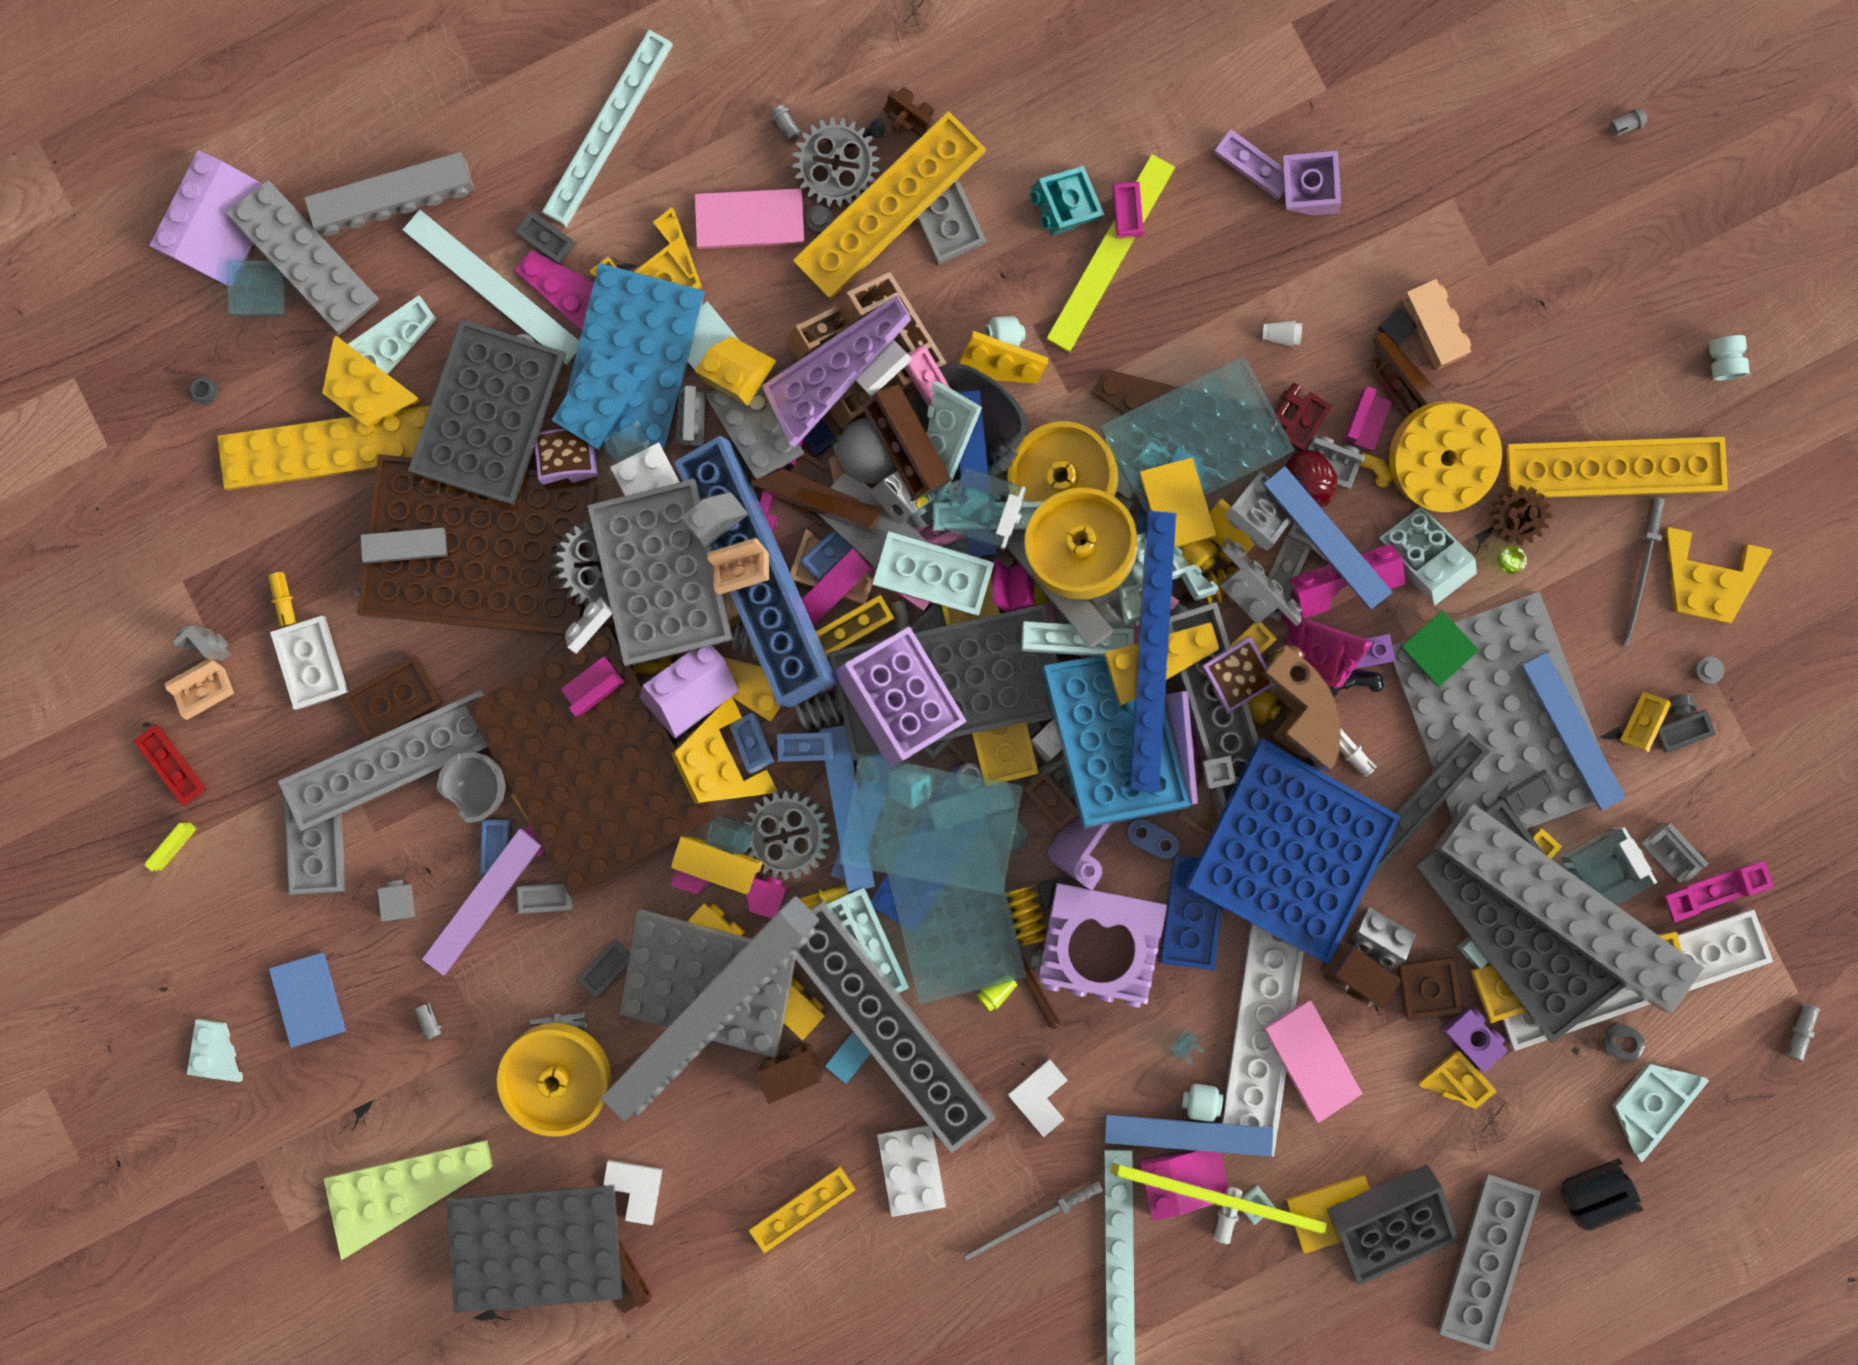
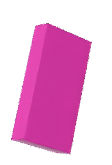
[1112,181,1144,239]

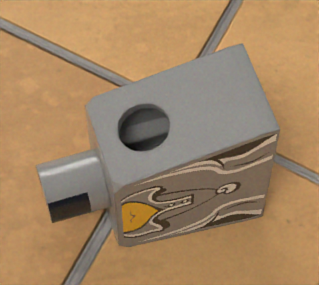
[869,471,935,529]

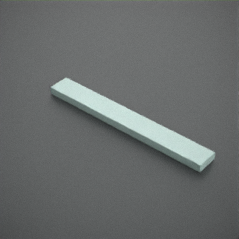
[542,29,673,227]
[403,210,579,366]

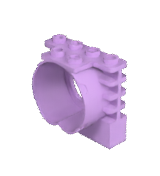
[1037,883,1167,1008]

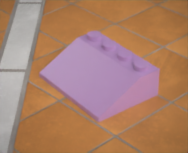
[149,150,263,289]
[833,627,967,768]
[1164,691,1198,804]

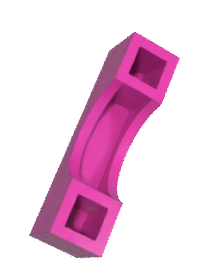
[1289,544,1406,619]
[671,870,787,919]

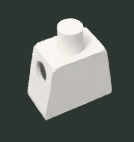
[1031,718,1062,765]

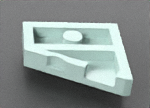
[187,1019,243,1082]

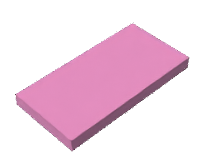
[695,189,805,249]
[1263,999,1362,1123]

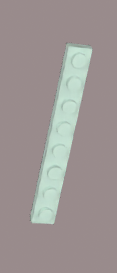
[1104,1149,1135,1365]

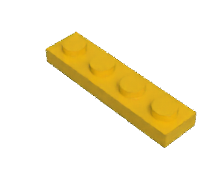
[749,1166,856,1254]

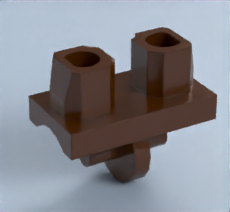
[883,87,934,137]

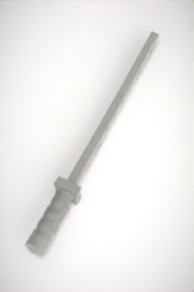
[1623,498,1665,647]
[963,1181,1103,1261]

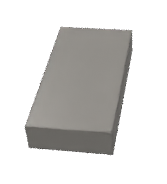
[516,883,574,914]

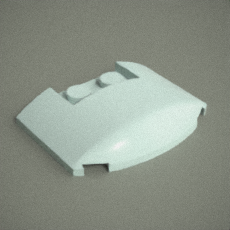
[828,888,909,993]

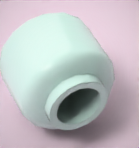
[984,316,1025,347]
[1182,1083,1223,1122]

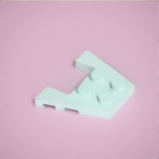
[1117,533,1219,625]

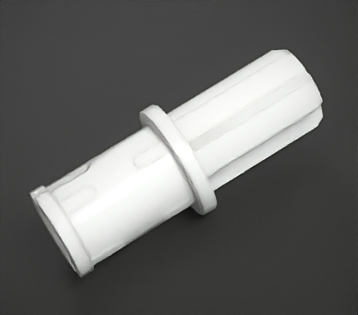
[1339,729,1377,778]
[1213,1187,1242,1244]

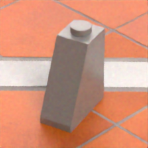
[681,492,748,549]

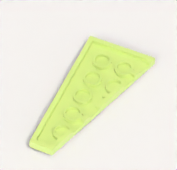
[324,1140,493,1260]

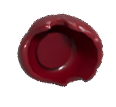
[1284,450,1338,507]

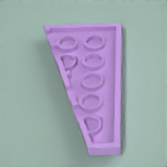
[762,295,911,448]

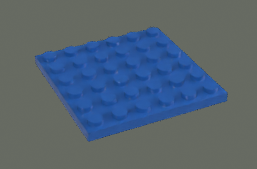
[1185,739,1401,965]

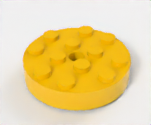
[1389,401,1502,512]
[1007,421,1119,502]
[1025,488,1138,600]
[497,1023,611,1136]

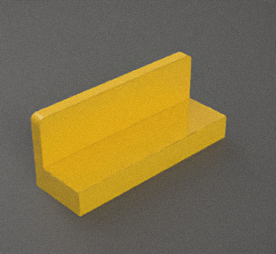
[671,835,763,894]

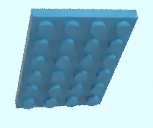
[566,263,705,449]
[1042,656,1191,828]

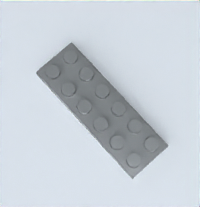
[226,180,380,336]
[1437,1173,1541,1352]

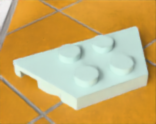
[1612,1063,1709,1162]

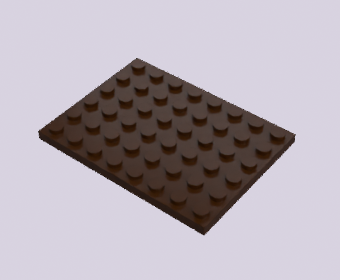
[357,454,597,636]
[466,626,715,898]

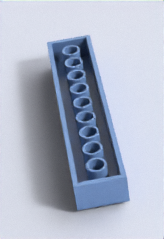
[674,436,838,707]

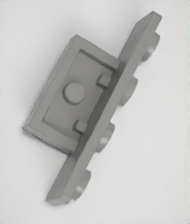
[1220,537,1302,626]

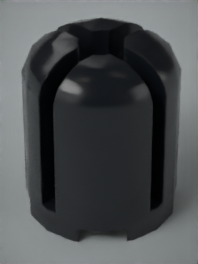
[1561,1158,1644,1231]

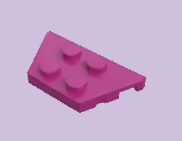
[1281,613,1372,688]

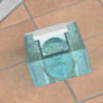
[939,467,1034,551]
[1561,827,1658,906]

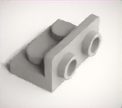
[676,386,705,447]

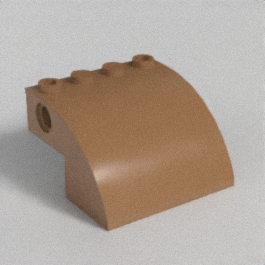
[785,272,947,431]
[1262,645,1341,771]

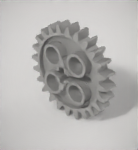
[793,117,880,207]
[552,521,611,608]
[742,790,831,880]

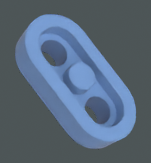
[1126,819,1179,859]

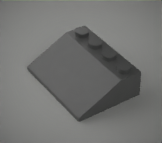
[1327,1164,1459,1286]

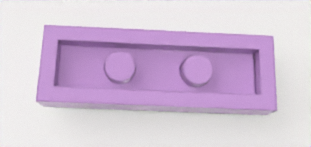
[1213,129,1285,200]

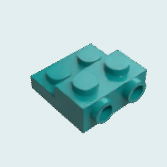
[1030,166,1104,236]

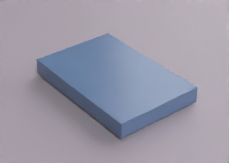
[269,952,346,1048]

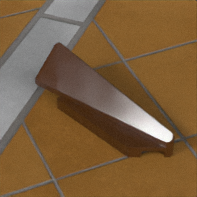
[1371,332,1446,417]
[750,469,883,534]

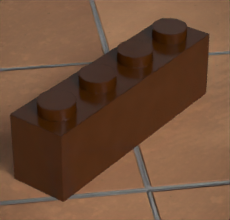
[861,384,952,501]

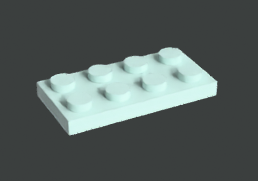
[873,531,994,616]

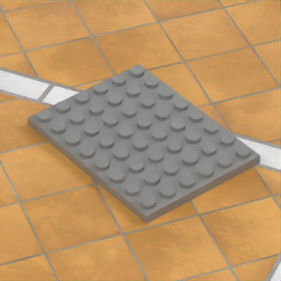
[1391,591,1601,829]

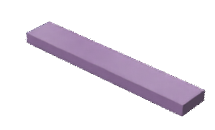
[422,828,542,976]

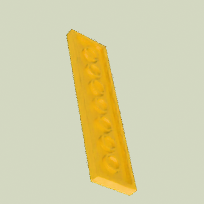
[793,111,986,300]
[217,405,431,490]
[1506,437,1728,498]
[942,576,1039,786]

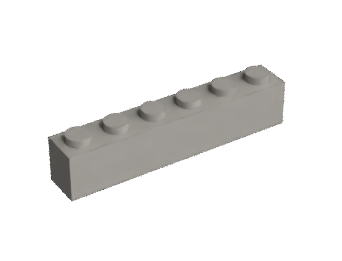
[305,152,475,236]

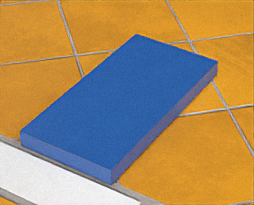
[1159,855,1222,971]

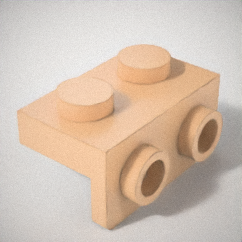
[707,538,769,595]
[164,659,234,720]

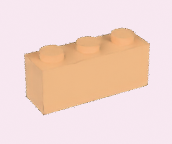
[1401,279,1471,371]

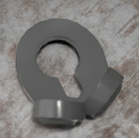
[1602,1022,1645,1060]

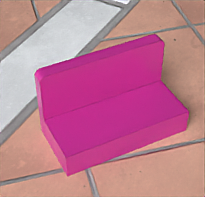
[1343,386,1392,451]
[992,559,1034,612]
[562,657,625,716]

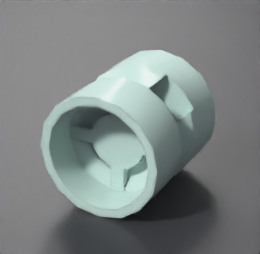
[1708,335,1750,381]

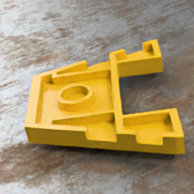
[589,207,702,290]
[1664,527,1772,624]
[671,697,777,804]

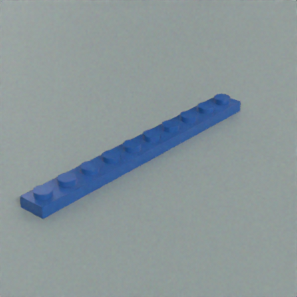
[1129,511,1176,793]

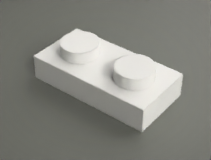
[565,596,612,654]

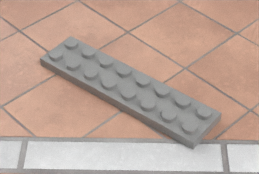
[278,690,488,831]

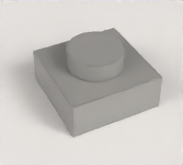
[1201,755,1236,789]

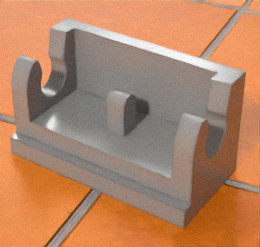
[1640,823,1708,883]

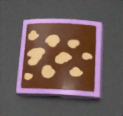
[535,428,598,485]
[1201,637,1275,713]

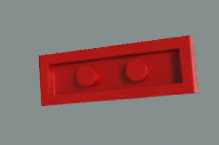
[133,725,207,806]

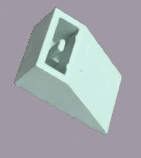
[1379,506,1477,606]

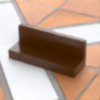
[615,1239,652,1313]

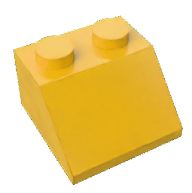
[695,336,776,407]
[1209,499,1255,565]

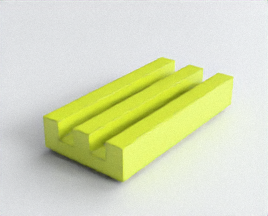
[145,823,197,871]

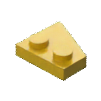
[1418,1048,1497,1109]

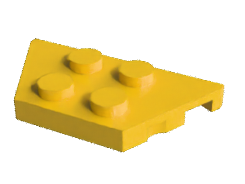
[322,336,420,427]

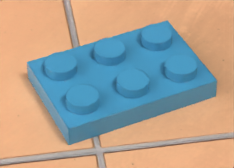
[552,351,642,450]

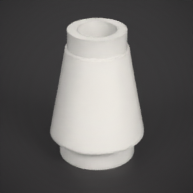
[1263,320,1302,347]

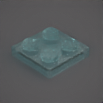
[227,261,286,317]

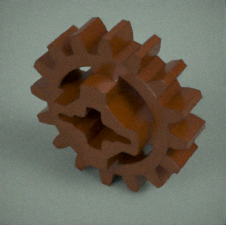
[1490,485,1552,545]

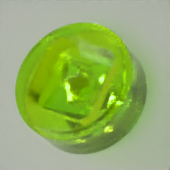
[1498,546,1527,574]

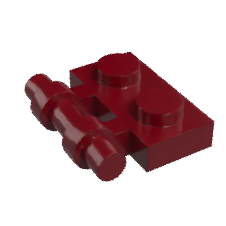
[1264,383,1333,452]

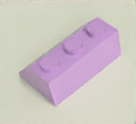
[640,646,738,738]

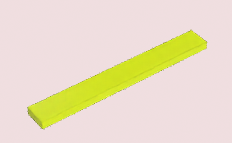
[1046,154,1175,353]
[1110,1162,1327,1234]

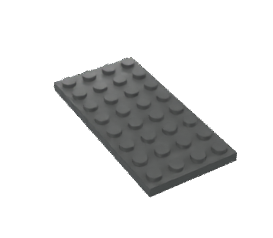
[829,604,1058,760]
[1414,799,1625,1043]

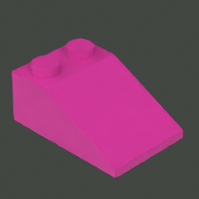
[1138,1150,1228,1221]

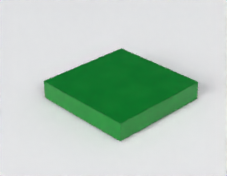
[1400,610,1479,687]

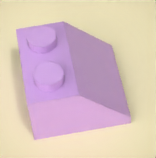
[1283,151,1341,216]

